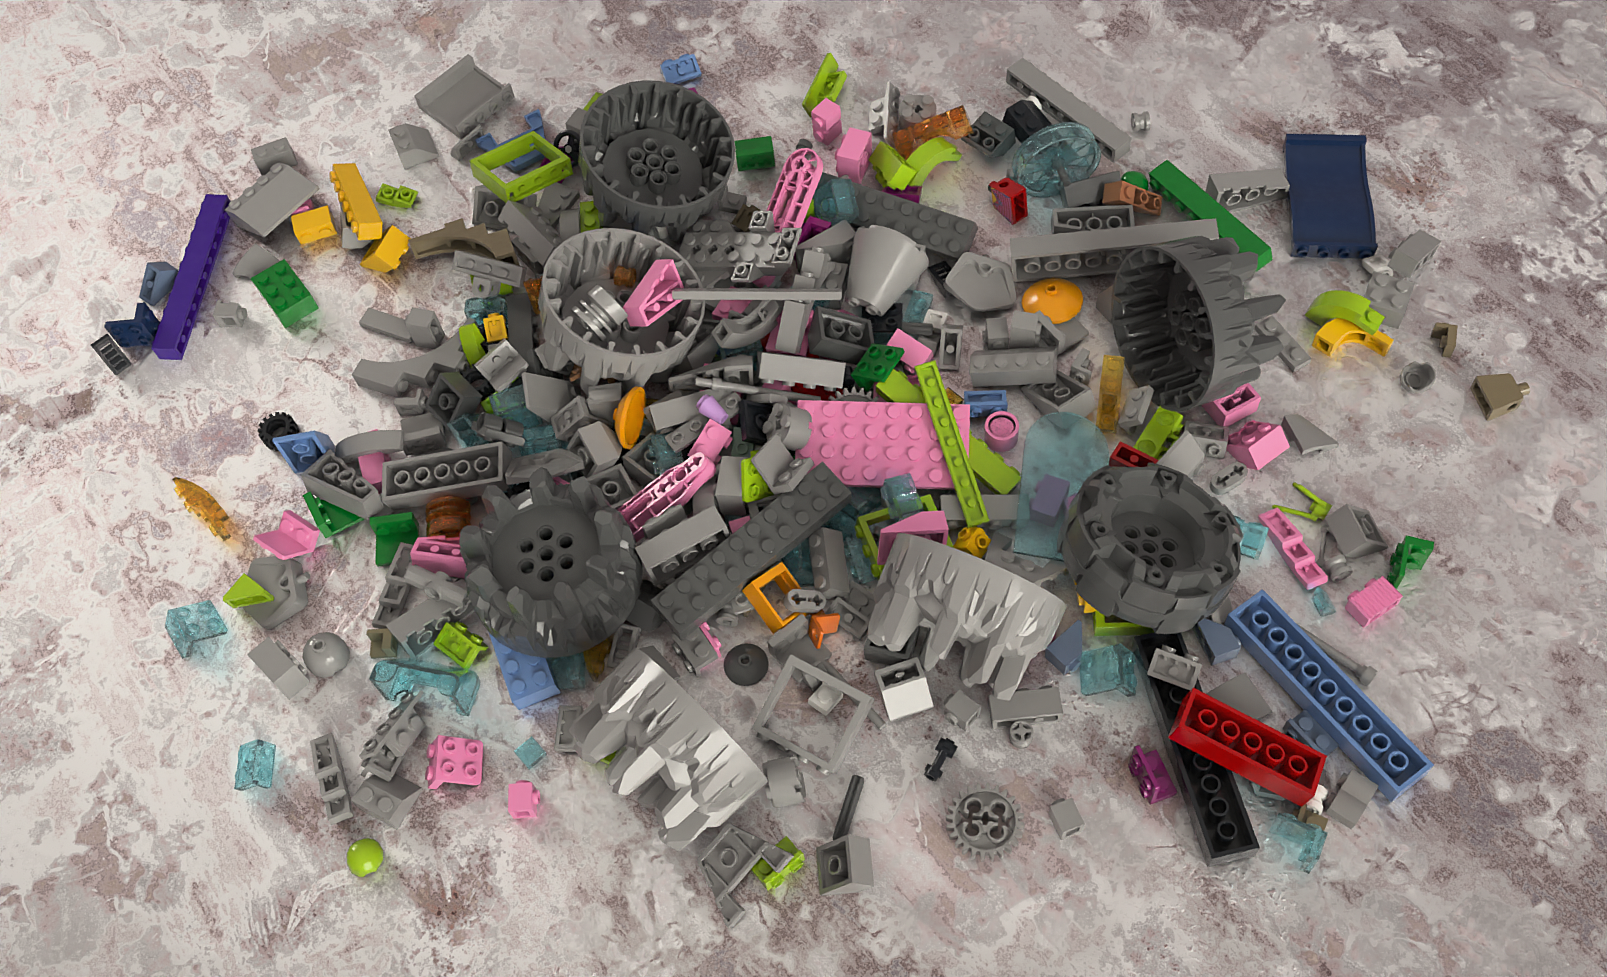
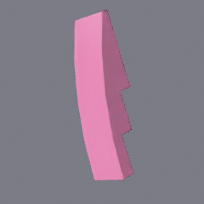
[1258,507,1328,590]

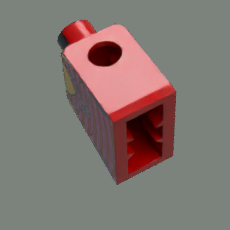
[988,177,1028,225]

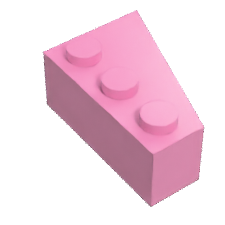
[623,259,684,327]
[410,534,467,579]

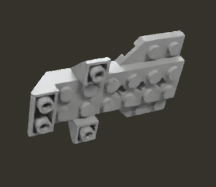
[679,211,802,288]

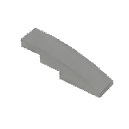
[372,542,414,629]
[310,733,354,825]

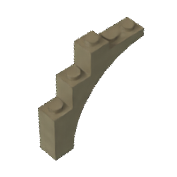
[408,218,520,266]

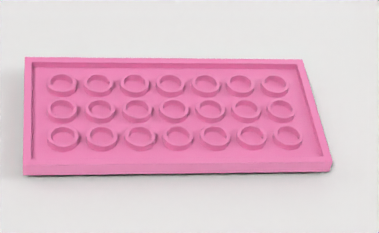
[795,400,970,490]

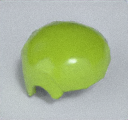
[346,838,383,877]

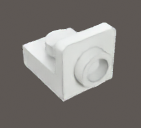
[1362,254,1393,276]
[808,682,843,716]

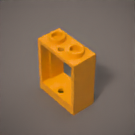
[742,562,811,634]

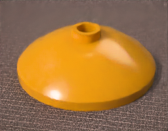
[1022,278,1083,324]
[613,386,646,450]

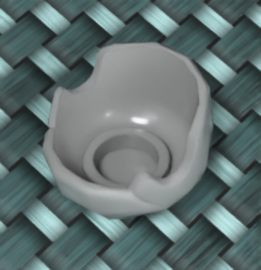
[1399,361,1436,394]

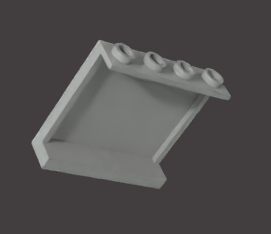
[414,54,515,139]

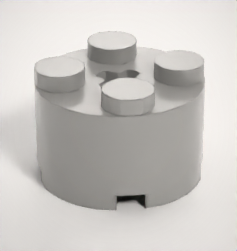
[899,94,936,138]
[763,403,812,451]
[762,755,806,808]

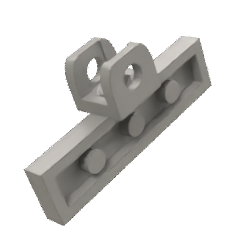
[452,250,527,298]

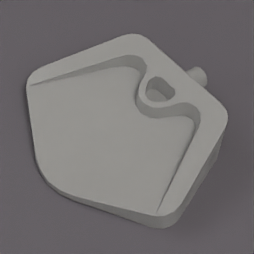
[943,252,1016,311]
[505,449,585,485]
[243,556,311,629]

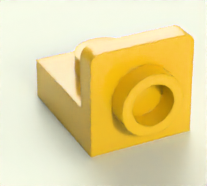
[483,313,508,343]

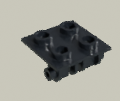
[861,303,903,332]

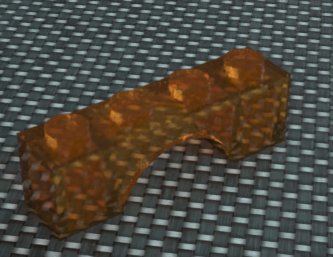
[892,105,974,160]

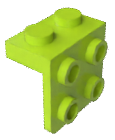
[741,450,774,503]

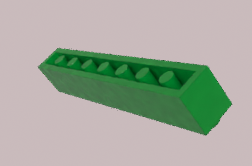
[1149,160,1273,272]

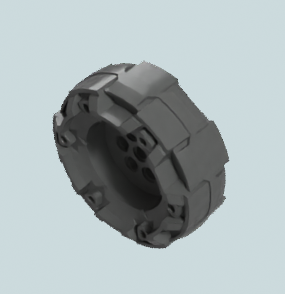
[1057,462,1243,634]

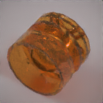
[425,496,472,538]

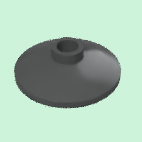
[724,643,769,686]

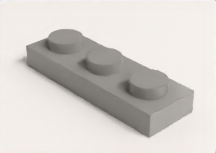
[1255,315,1312,372]

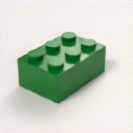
[250,259,319,328]

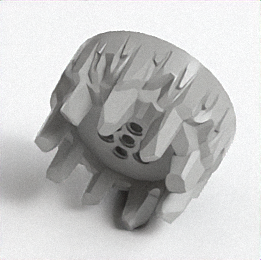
[538,228,705,396]
[867,533,1067,701]
[569,647,768,851]

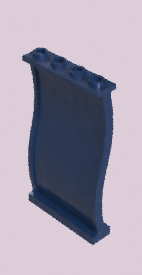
[1283,134,1378,259]

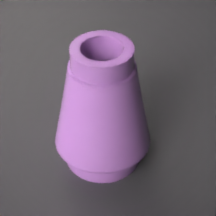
[696,394,728,425]

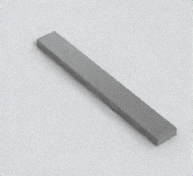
[672,288,842,300]

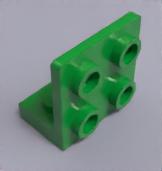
[735,136,776,172]
[851,343,905,392]
[303,492,364,538]
[370,512,419,567]
[1387,535,1434,589]

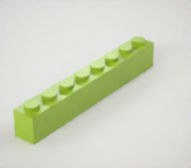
[876,369,1022,495]

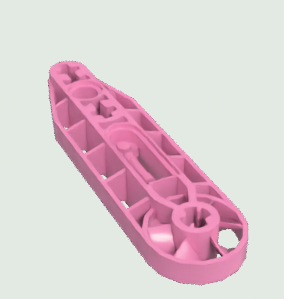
[752,148,823,288]
[617,453,716,542]

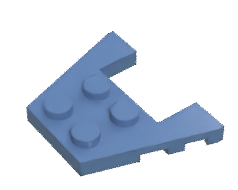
[475,109,546,172]

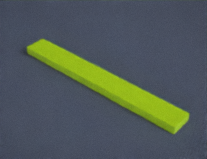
[914,360,989,528]

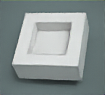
[923,309,948,334]

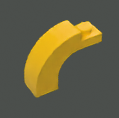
[1312,318,1394,357]

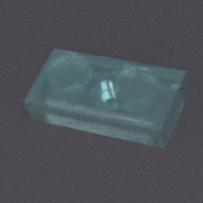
[902,290,933,323]

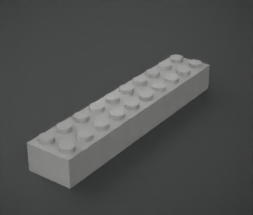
[1010,218,1219,282]

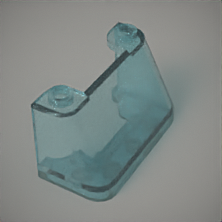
[369,658,480,717]

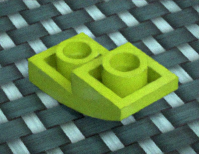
[376,183,418,208]
[459,323,486,368]

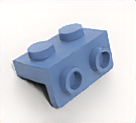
[964,390,1008,418]

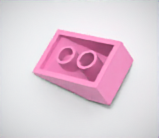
[877,510,949,565]

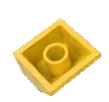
[359,225,411,273]

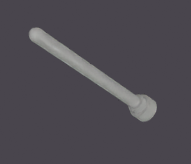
[1296,623,1378,686]

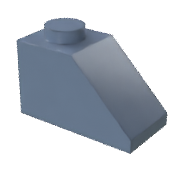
[139,262,178,306]
[1192,618,1241,666]
[1045,619,1082,675]

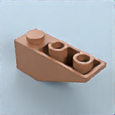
[1102,181,1163,216]

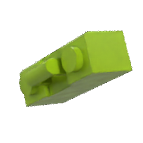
[868,141,916,190]
[1133,406,1184,460]

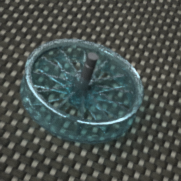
[1012,122,1101,198]

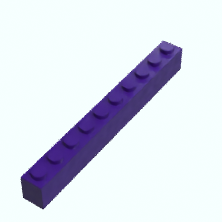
[151,194,231,360]

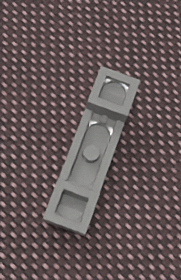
[335,430,404,464]

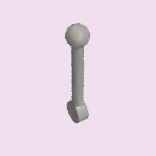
[1316,525,1329,568]

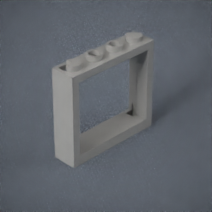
[752,655,875,775]

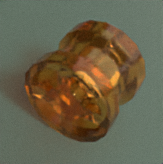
[614,265,637,289]

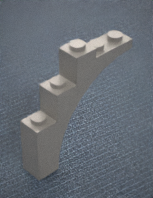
[775,246,836,354]
[352,318,479,398]

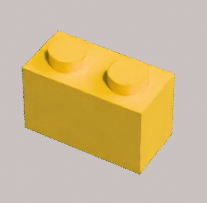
[291,205,337,244]

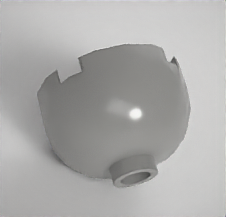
[302,632,350,678]

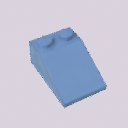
[273,430,335,473]

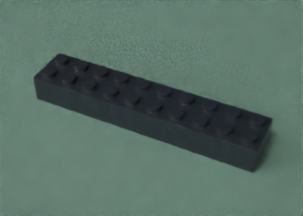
[1131,632,1260,867]

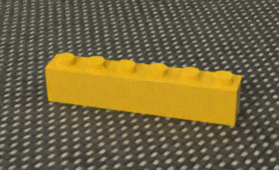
[329,163,383,240]

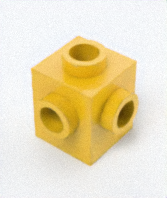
[953,526,991,559]

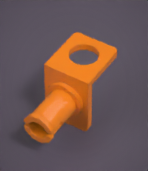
[808,604,840,649]

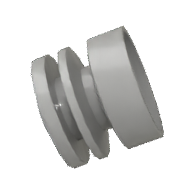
[571,284,628,341]

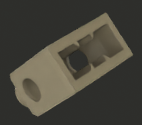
[1470,373,1530,421]

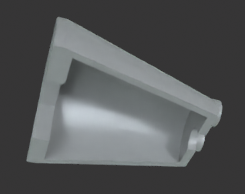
[845,225,929,316]

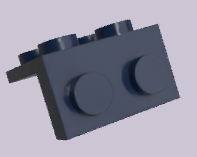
[104,302,160,348]

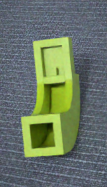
[906,137,962,186]
[1305,290,1385,335]

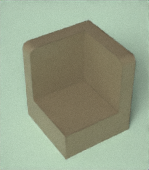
[366,628,398,659]

